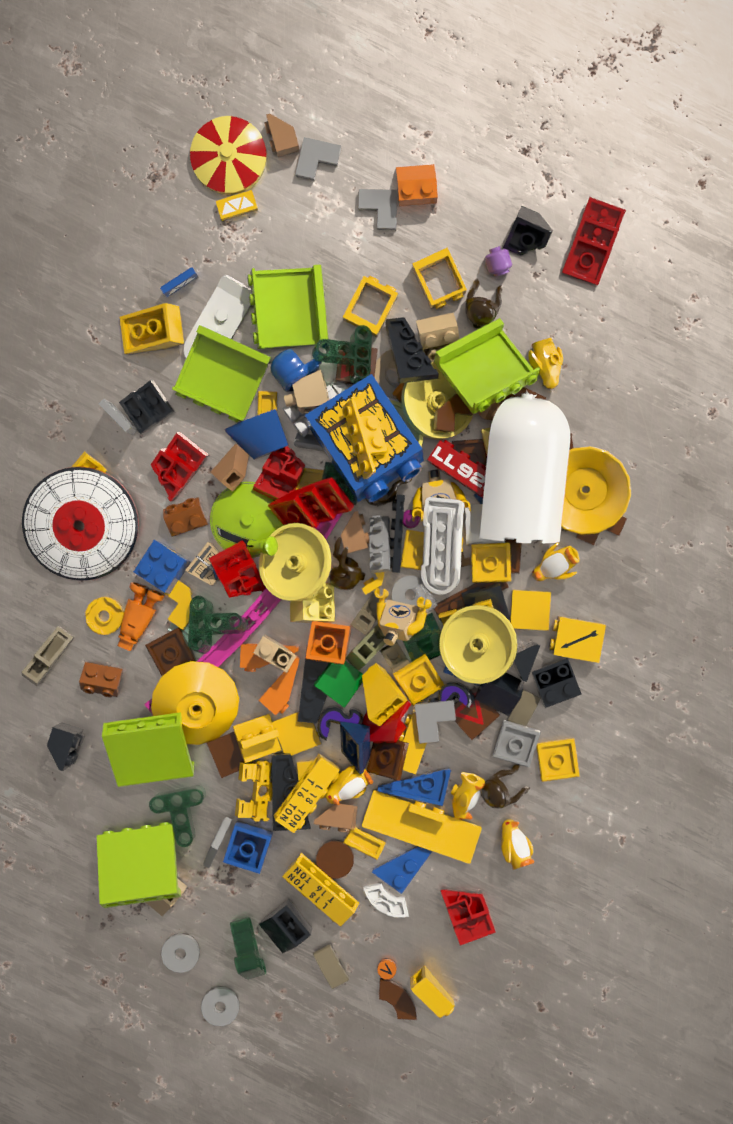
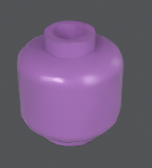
[485,246,512,277]

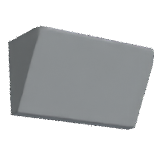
[294,432,324,451]

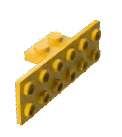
[362,790,482,864]

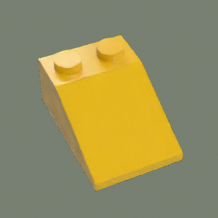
[119,303,184,354]

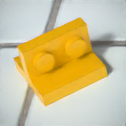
[232,714,281,763]

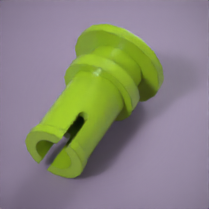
[247,536,278,556]

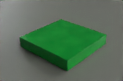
[314,661,363,708]

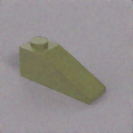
[346,624,386,671]

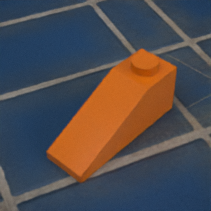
[240,643,300,672]
[258,656,301,715]

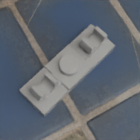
[369,515,390,573]

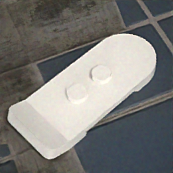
[184,275,252,358]
[421,497,465,595]

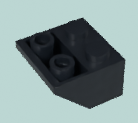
[532,658,582,708]
[47,722,84,771]
[259,899,312,954]

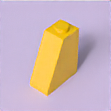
[362,663,408,726]
[410,965,455,1018]

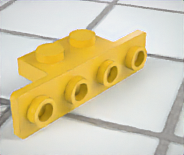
[343,399,388,479]

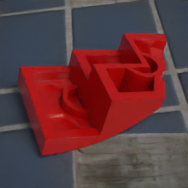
[151,432,209,502]
[253,447,305,500]
[209,540,266,598]
[361,701,412,743]
[440,889,496,946]

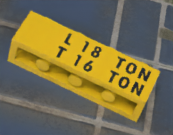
[273,754,340,833]
[282,853,359,927]

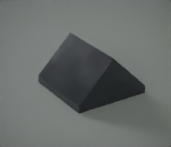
[513,642,540,682]
[474,672,524,716]

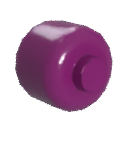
[402,509,420,529]

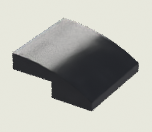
[119,380,174,434]
[461,583,511,620]

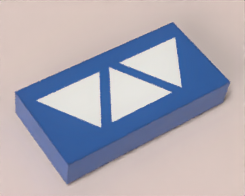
[160,267,198,297]

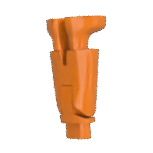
[117,582,164,651]

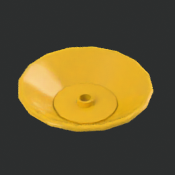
[561,446,631,535]
[151,661,239,745]

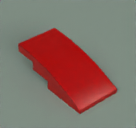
[562,197,626,285]
[268,477,354,528]

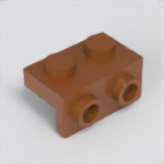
[163,497,208,537]
[79,662,123,698]

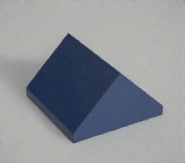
[340,722,370,774]

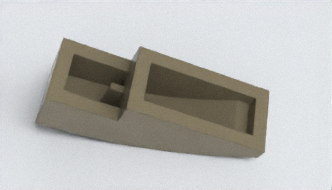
[21,626,73,686]

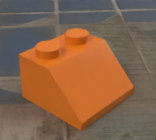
[396,164,438,206]
[306,621,351,665]

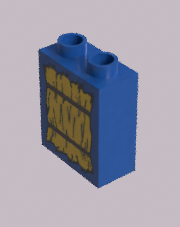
[305,374,424,502]

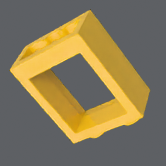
[412,247,467,310]
[343,276,398,337]

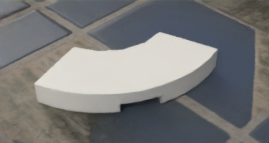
[363,882,409,918]

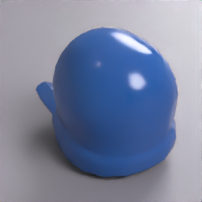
[270,349,322,392]

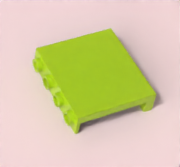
[247,265,328,349]
[434,318,540,414]
[172,325,272,423]
[102,712,194,787]
[97,822,181,908]

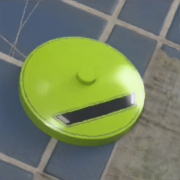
[210,482,284,558]

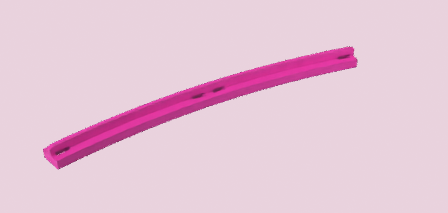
[145,513,343,715]

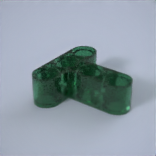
[312,325,372,384]
[188,595,248,654]
[149,785,206,847]
[230,917,266,980]

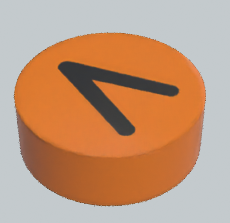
[377,958,397,979]

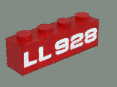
[427,440,486,498]

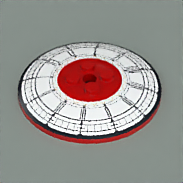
[22,466,139,581]

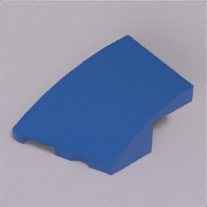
[225,409,289,460]

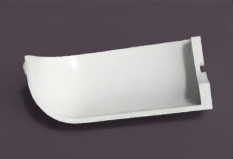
[480,393,570,543]

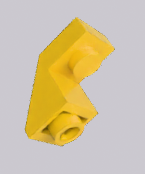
[361,572,385,595]

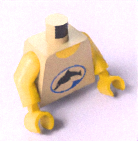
[412,469,471,521]
[374,588,432,646]

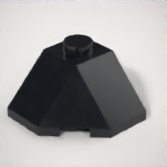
[503,206,553,255]

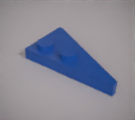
[377,769,451,806]
[372,846,432,894]

